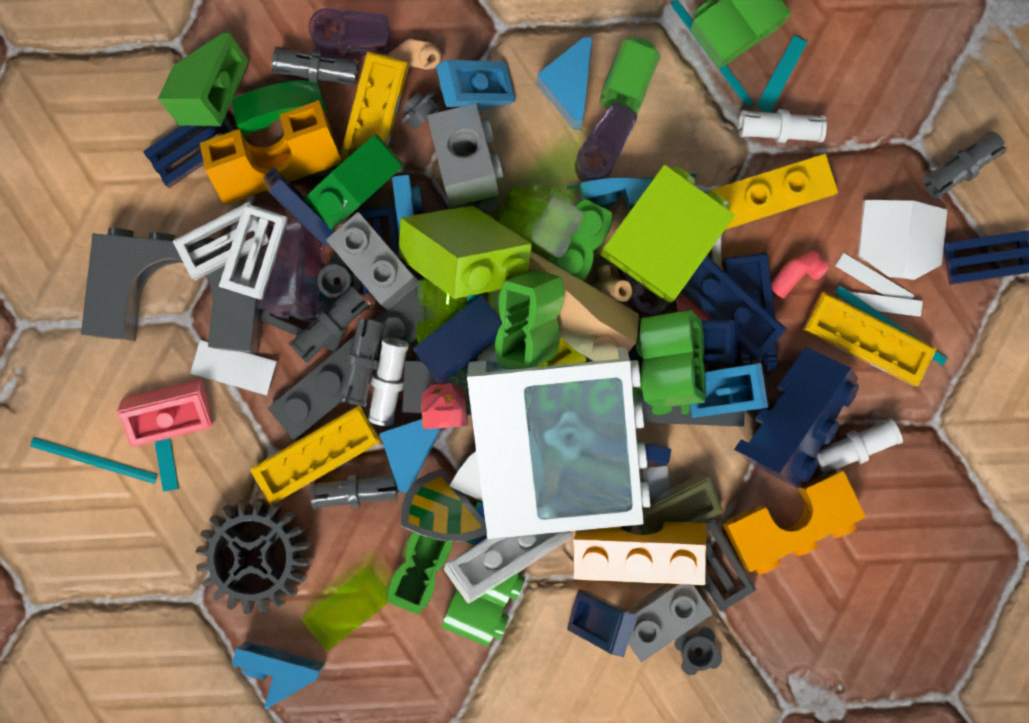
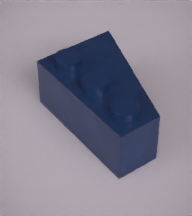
[734,347,859,489]

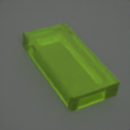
[301,565,388,652]

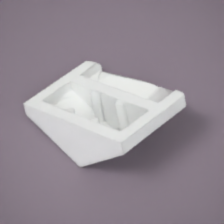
[857,200,947,280]

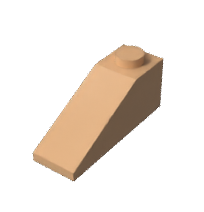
[528,251,640,361]

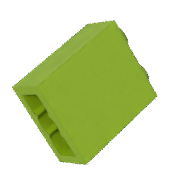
[600,164,735,304]
[398,206,532,299]

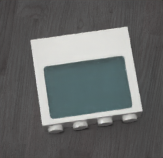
[467,346,650,539]

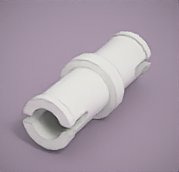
[738,109,827,143]
[368,338,409,426]
[815,418,903,476]

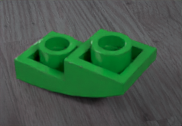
[232,80,327,136]

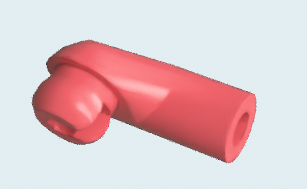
[771,251,829,299]

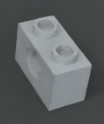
[427,103,503,207]
[326,212,420,310]
[627,583,712,662]

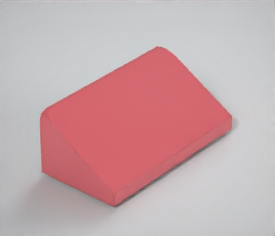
[117,379,213,447]

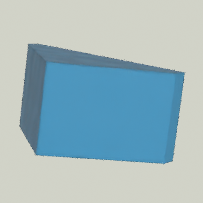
[537,37,592,130]
[690,363,768,418]
[380,419,442,494]

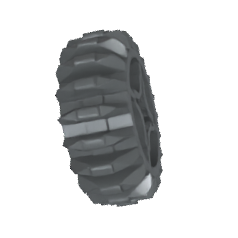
[195,498,312,614]

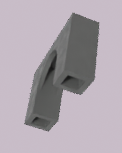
[81,228,266,354]

